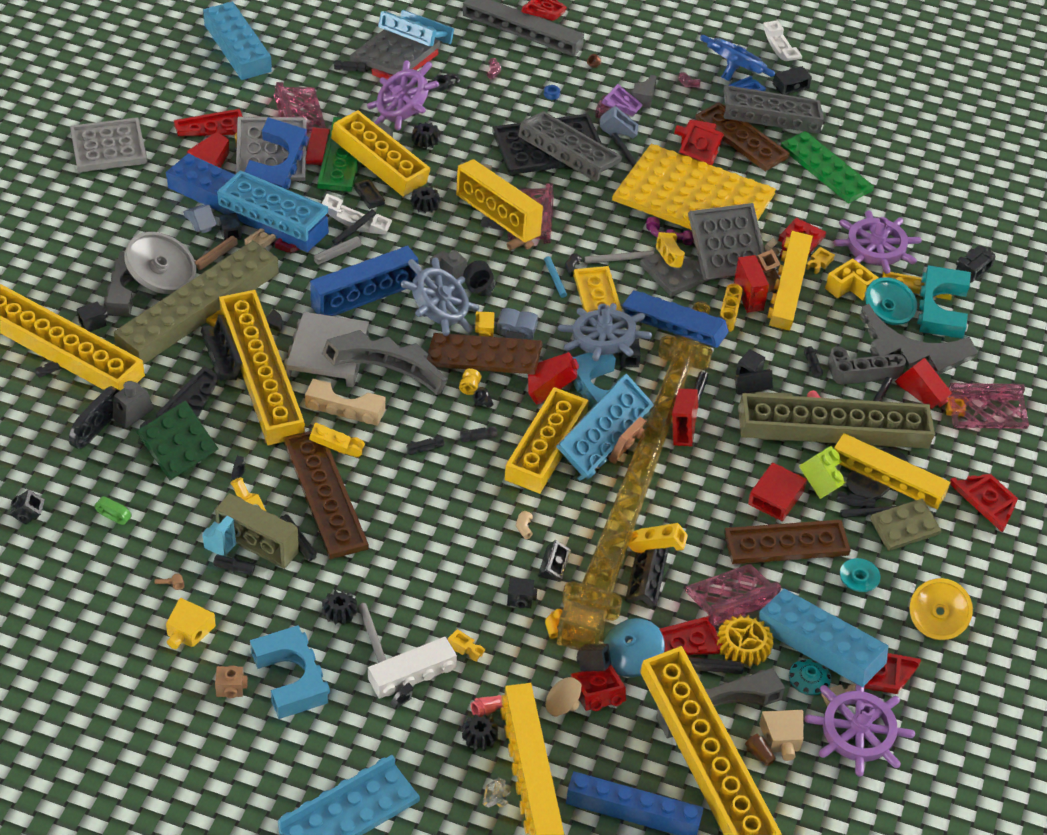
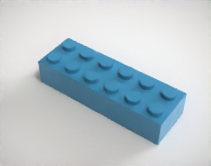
[203,1,272,80]
[759,589,889,687]

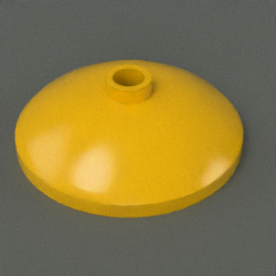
[909,578,973,640]

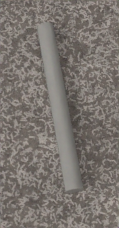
[584,250,654,264]
[358,603,386,663]

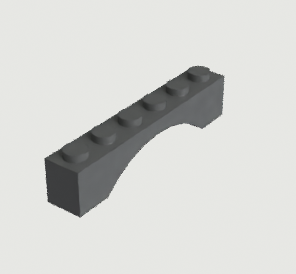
[656,668,785,739]

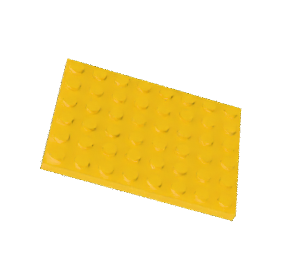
[612,144,776,230]

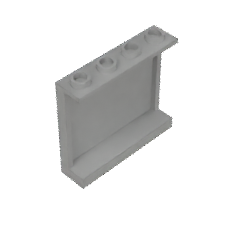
[284,312,369,388]

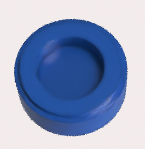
[544,85,560,100]

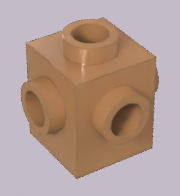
[215,666,248,698]

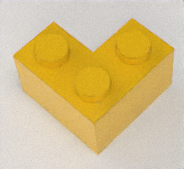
[825,258,879,301]

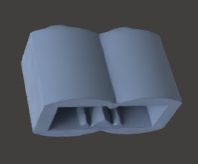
[497,308,538,340]

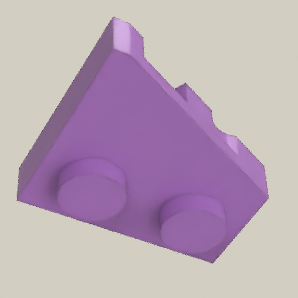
[601,84,642,117]

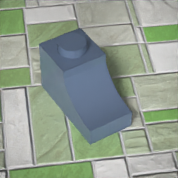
[600,106,638,139]
[183,205,216,233]

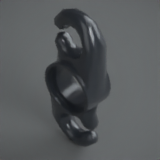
[428,74,460,92]

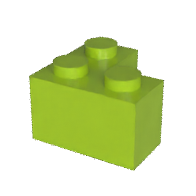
[799,446,845,499]

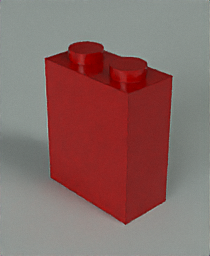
[734,255,769,313]
[748,462,807,522]

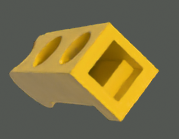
[656,232,685,268]
[629,523,688,553]

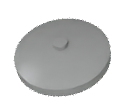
[124,232,196,294]

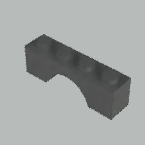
[104,251,135,317]

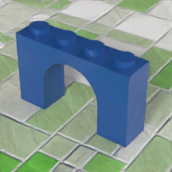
[245,117,309,189]

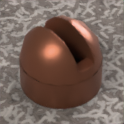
[587,54,601,68]

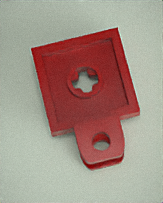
[778,218,826,258]

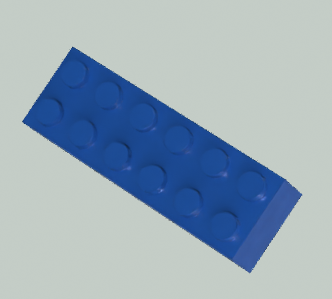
[310,246,418,316]

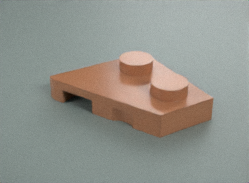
[608,417,646,464]

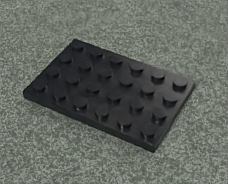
[492,113,602,175]

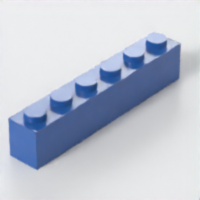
[622,290,729,348]
[566,771,704,835]

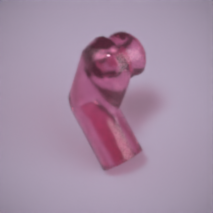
[487,58,501,79]
[678,72,700,87]

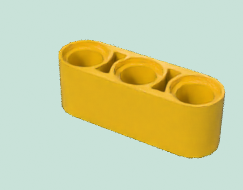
[720,283,743,332]

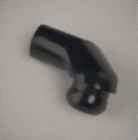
[565,253,582,277]

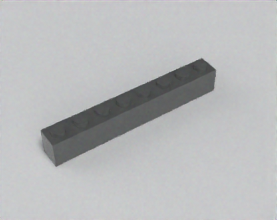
[463,0,584,57]

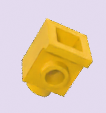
[475,311,494,337]

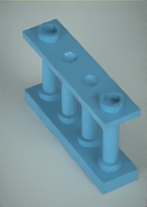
[378,10,455,46]

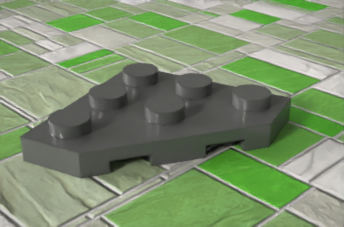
[640,254,707,297]

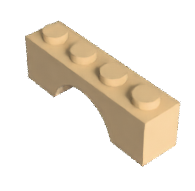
[305,379,385,426]

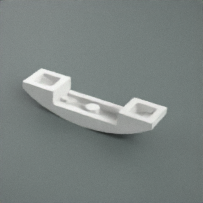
[763,20,802,61]
[322,194,392,234]

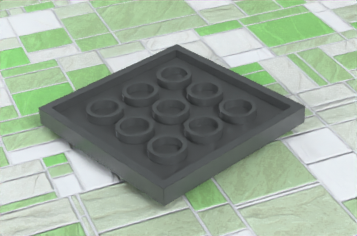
[350,29,441,75]
[688,203,765,281]

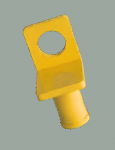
[230,477,266,511]

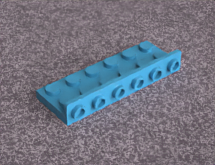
[217,170,328,242]
[556,374,654,481]
[278,755,420,835]

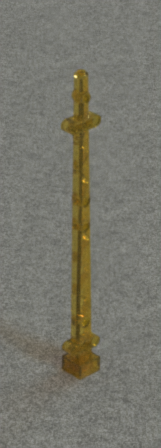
[557,301,712,650]

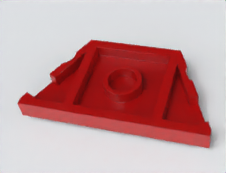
[521,0,567,21]
[950,474,1018,532]
[853,653,921,694]

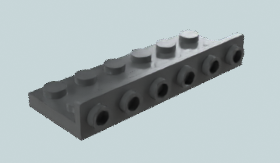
[723,85,824,133]
[518,111,622,182]

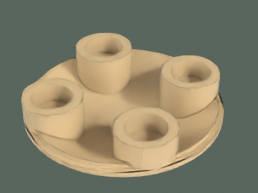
[546,677,582,717]

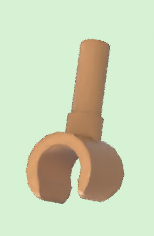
[155,574,184,590]

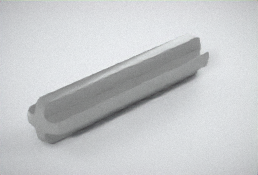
[314,236,362,265]

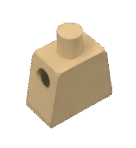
[759,710,803,761]

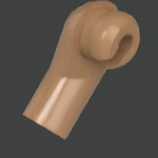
[507,238,534,251]

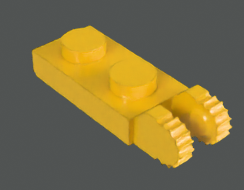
[309,422,365,458]

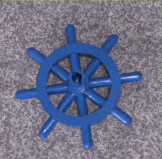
[700,35,775,81]

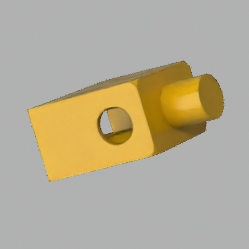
[166,598,216,649]

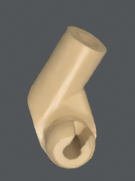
[516,511,533,539]

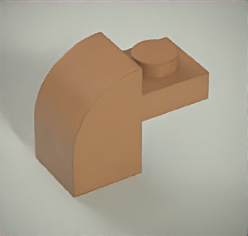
[756,249,781,293]

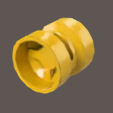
[459,368,482,395]

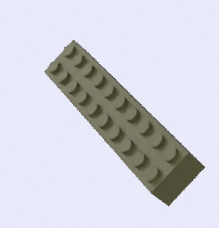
[114,241,279,365]
[738,393,935,449]

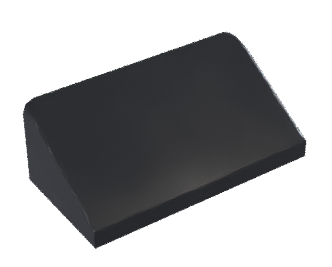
[538,540,571,582]

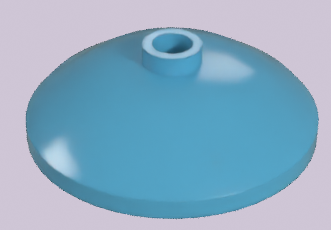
[603,618,665,677]

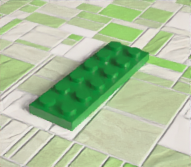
[317,117,359,192]
[781,131,874,204]

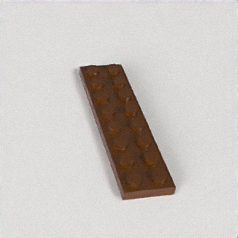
[284,431,369,559]

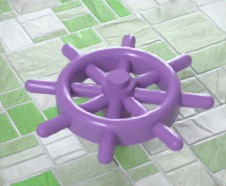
[367,60,439,131]
[833,210,922,274]
[804,684,915,777]

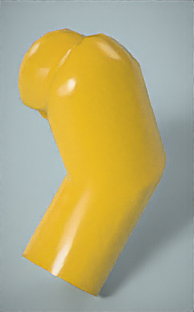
[545,609,565,639]

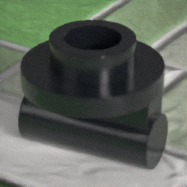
[473,387,494,408]

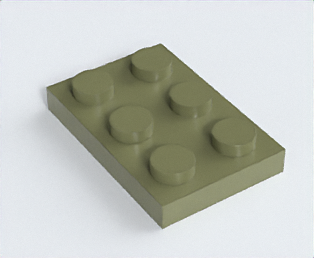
[870,498,942,551]

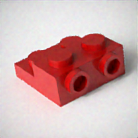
[679,121,724,165]
[571,665,626,711]

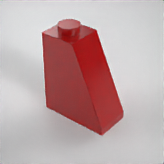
[187,132,230,168]
[528,352,579,405]
[895,358,952,409]
[672,388,698,446]

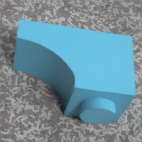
[202,516,236,556]

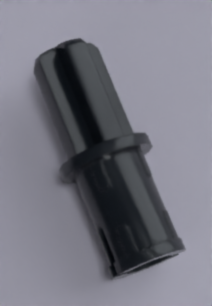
[213,554,255,576]

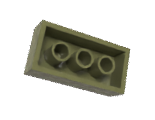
[215,493,299,569]

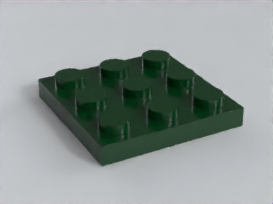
[137,400,218,481]

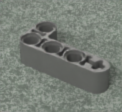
[828,347,906,385]

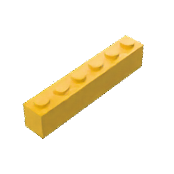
[767,231,813,331]
[834,433,950,510]

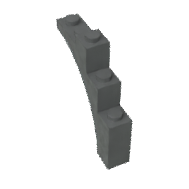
[860,304,978,375]
[322,330,448,395]

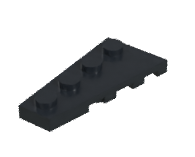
[156,367,219,418]

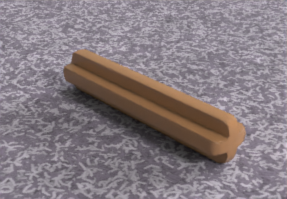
[195,236,238,270]

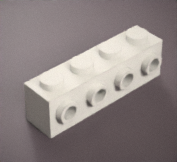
[368,637,457,699]

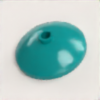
[865,277,917,325]

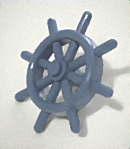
[401,258,479,336]
[558,303,652,361]

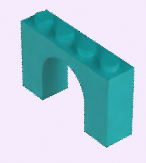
[917,265,971,339]

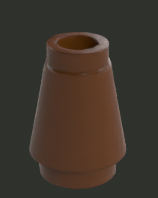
[745,733,776,767]

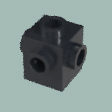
[10,489,45,525]

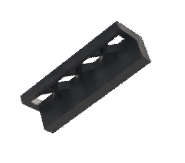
[201,315,242,380]
[625,548,669,608]

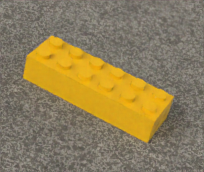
[331,110,430,197]
[456,159,543,242]
[505,387,589,494]

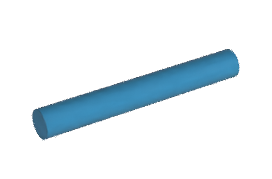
[544,256,567,298]

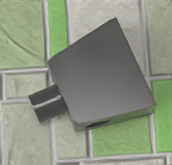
[113,381,154,429]

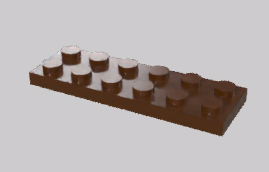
[695,102,790,172]
[427,333,542,375]
[724,520,851,564]

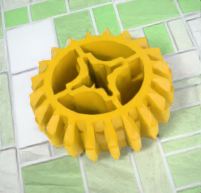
[717,614,773,668]

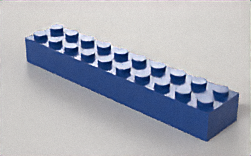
[166,153,329,252]

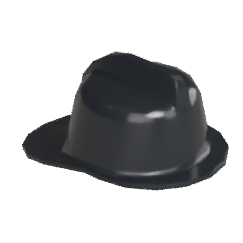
[463,260,495,297]

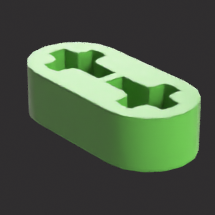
[94,496,132,525]

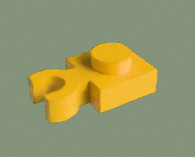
[806,247,835,274]
[447,629,485,662]

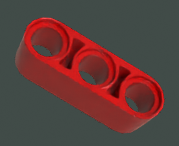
[306,127,330,166]

